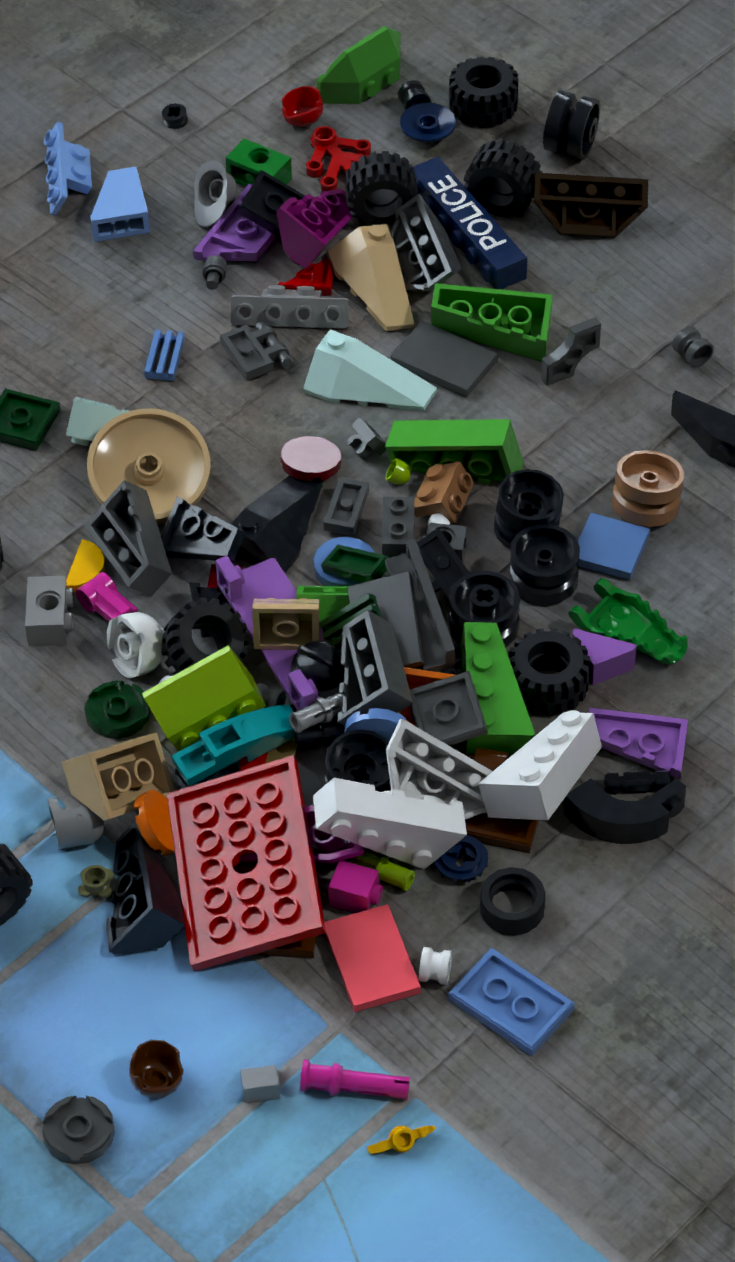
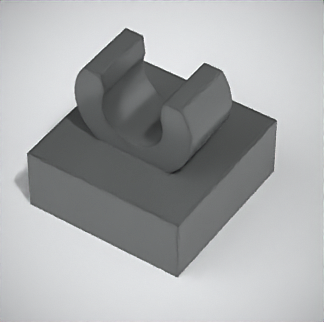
[347,417,386,459]

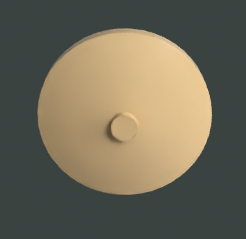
[87,409,211,524]

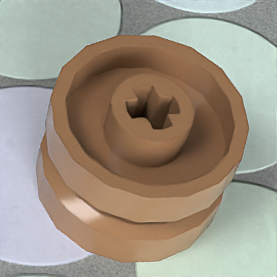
[611,450,685,527]

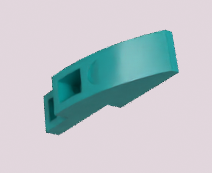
[171,705,306,787]

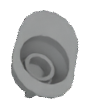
[194,160,237,227]

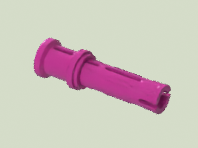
[300,1059,410,1100]

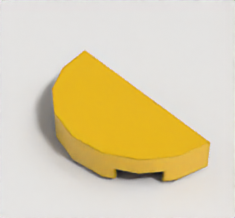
[66,539,105,593]

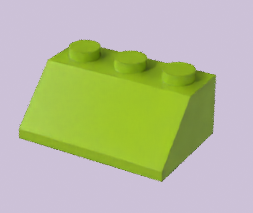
[142,645,266,752]

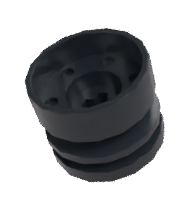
[494,469,564,549]
[325,730,391,792]

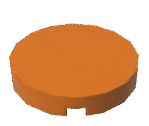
[134,790,175,856]

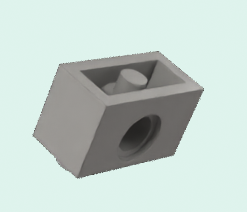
[25,576,74,646]

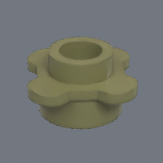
[78,865,114,898]

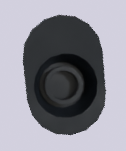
[291,640,345,699]

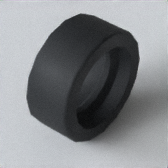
[480,867,546,936]

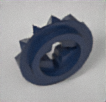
[434,835,488,883]

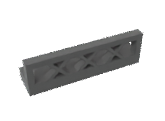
[385,539,455,672]

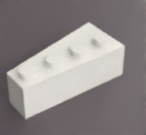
[313,778,467,870]

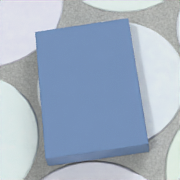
[448,947,575,1057]

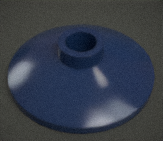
[400,103,456,142]

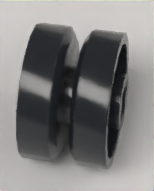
[543,90,600,160]
[509,524,580,606]
[449,571,520,648]

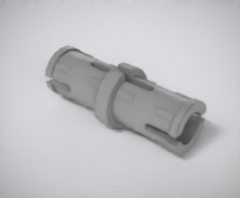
[289,693,343,733]

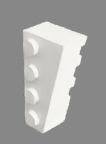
[478,710,602,820]

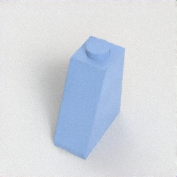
[91,167,150,242]

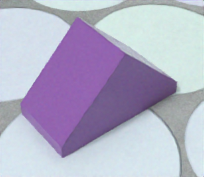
[572,628,636,685]

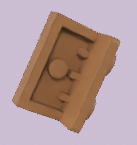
[414,461,473,524]

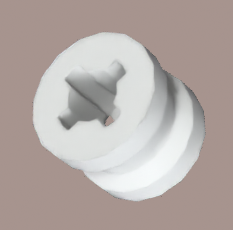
[419,947,452,985]

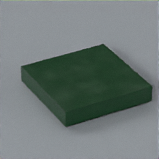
[0,388,61,451]

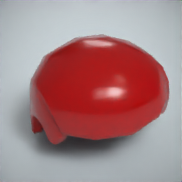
[282,86,323,127]

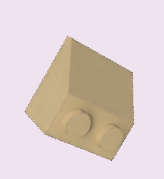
[252,598,319,650]

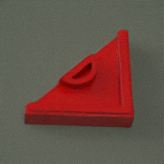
[278,258,334,296]

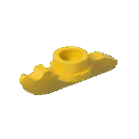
[367,1125,436,1154]

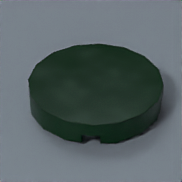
[84,680,150,739]

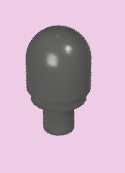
[203,255,227,290]

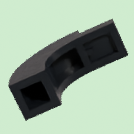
[564,778,686,844]

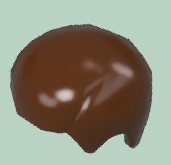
[129,1040,184,1098]

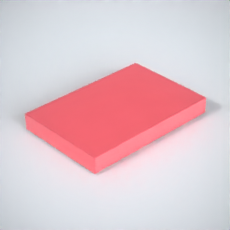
[324,904,421,1012]

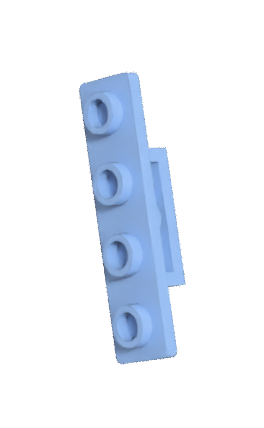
[44,121,92,215]

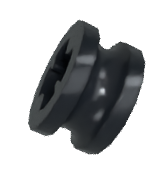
[162,103,188,129]

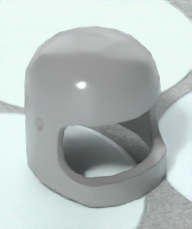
[47,798,104,849]

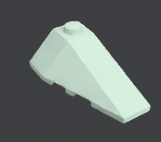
[303,330,437,411]
[66,397,132,446]

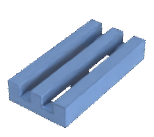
[144,329,185,381]

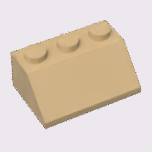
[62,732,175,820]

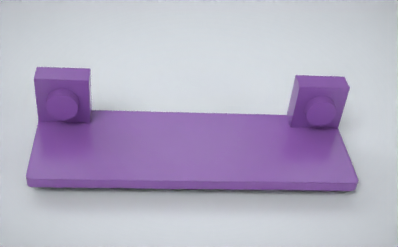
[216,556,328,711]

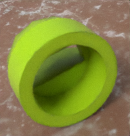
[385,458,411,485]

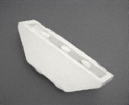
[386,719,493,819]

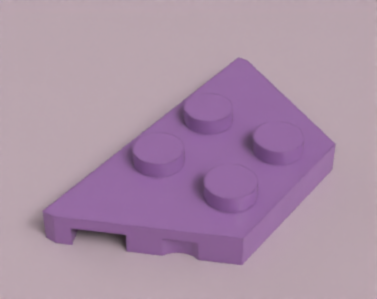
[193,184,277,261]

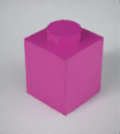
[328,861,383,913]

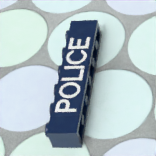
[413,157,527,289]

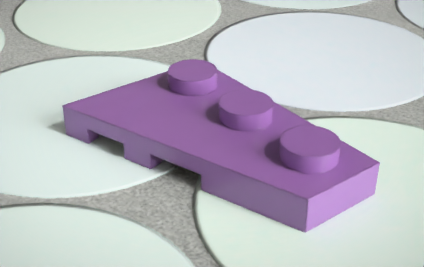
[589,708,688,780]

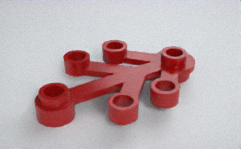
[306,126,371,192]

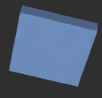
[578,513,650,580]

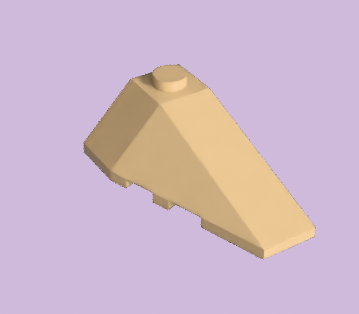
[327,224,415,331]

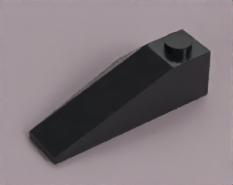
[231,475,323,573]
[106,821,185,955]

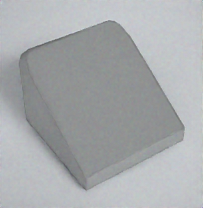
[240,1065,280,1103]

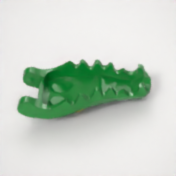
[568,578,688,665]

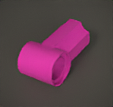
[76,572,138,622]

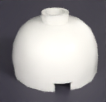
[107,612,165,678]

